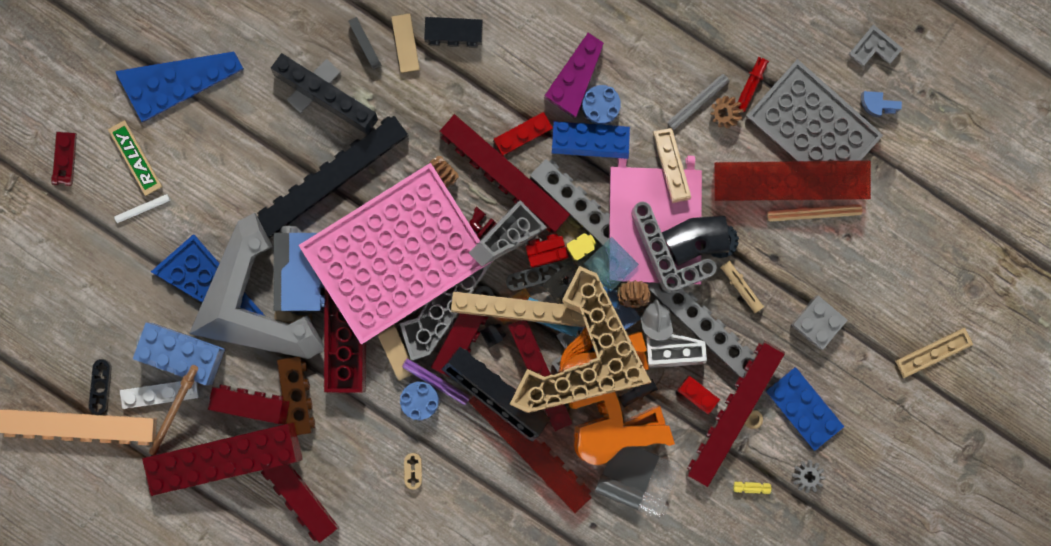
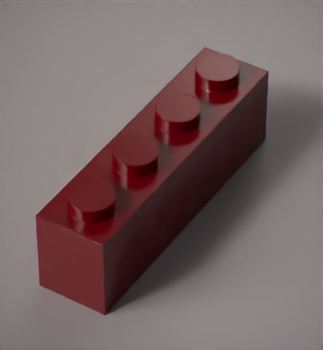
[431,313,489,378]
[208,384,290,424]

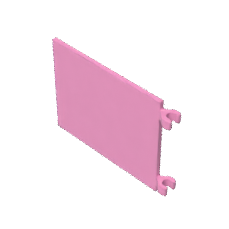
[609,156,702,284]

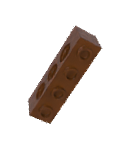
[277,357,316,435]

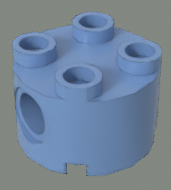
[582,85,621,125]
[400,381,439,420]

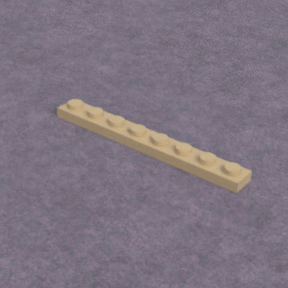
[451,292,586,327]

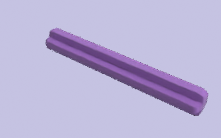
[402,359,470,405]

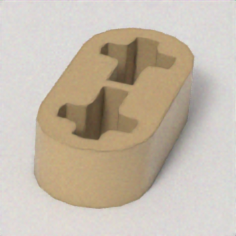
[404,453,422,490]

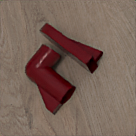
[469,206,496,240]

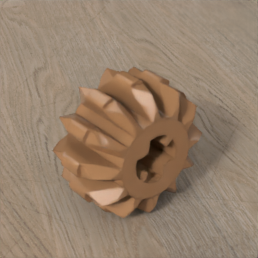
[710,96,744,129]
[430,156,459,188]
[617,280,650,309]

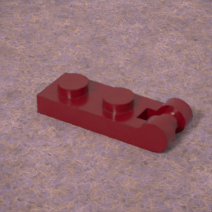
[51,132,77,186]

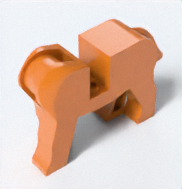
[558,327,675,465]

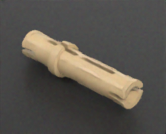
[720,261,764,314]

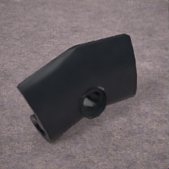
[662,216,730,266]

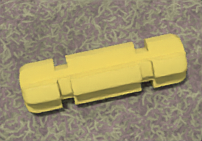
[733,482,772,494]

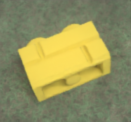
[566,233,597,262]

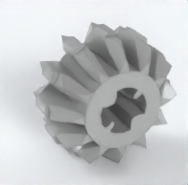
[792,460,825,493]

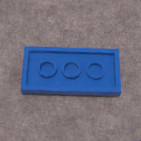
[552,121,630,159]
[766,367,844,451]

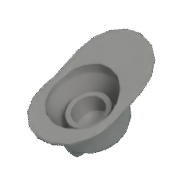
[640,299,673,341]

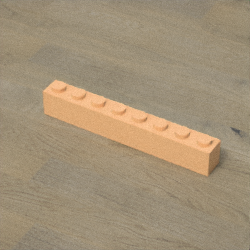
[0,409,157,445]

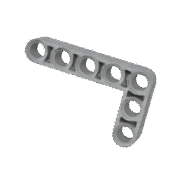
[631,201,717,293]

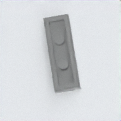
[287,59,341,113]

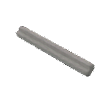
[668,74,729,130]

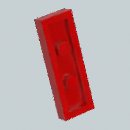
[493,112,553,156]

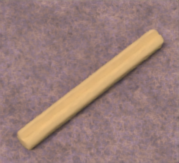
[767,205,862,222]

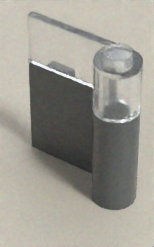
[595,446,681,519]

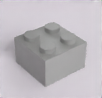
[791,295,848,350]

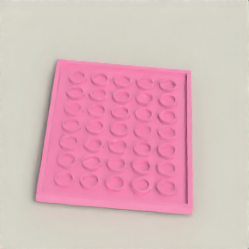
[298,163,491,344]

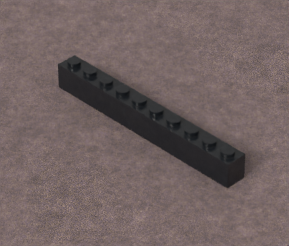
[257,116,409,239]

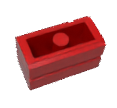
[525,233,568,268]
[676,376,720,415]

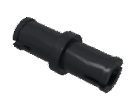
[619,379,658,408]

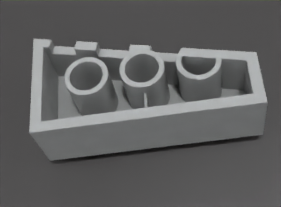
[469,201,547,266]

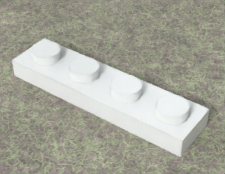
[120,381,200,409]

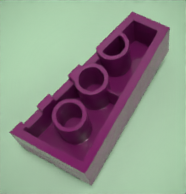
[544,32,604,119]

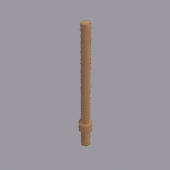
[149,365,198,455]

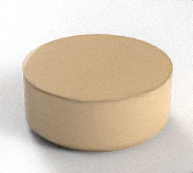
[745,410,763,429]

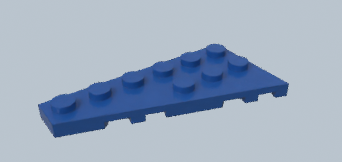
[115,51,244,122]
[151,234,266,316]

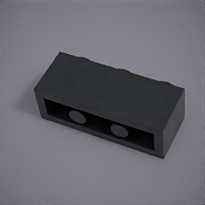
[424,17,483,48]

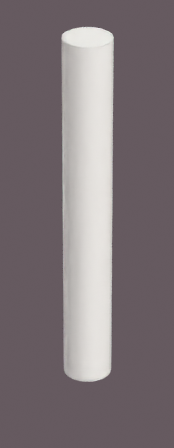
[114,194,170,223]

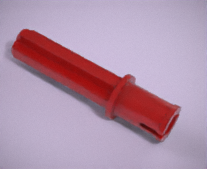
[738,57,769,112]

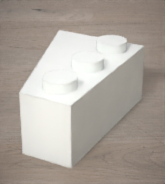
[645,334,707,368]

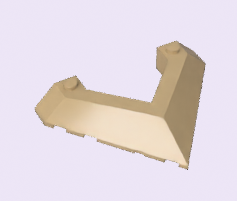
[510,266,651,413]

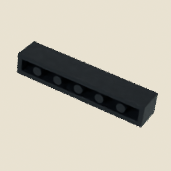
[271,53,378,135]
[441,347,550,442]

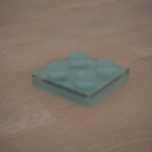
[584,237,639,292]

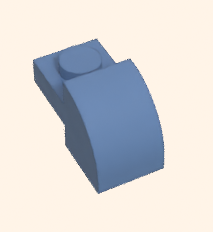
[861,91,902,118]

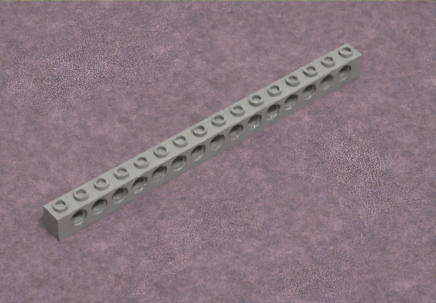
[530,159,754,378]

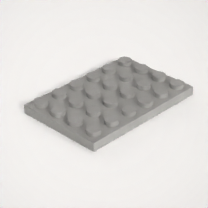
[746,59,883,193]

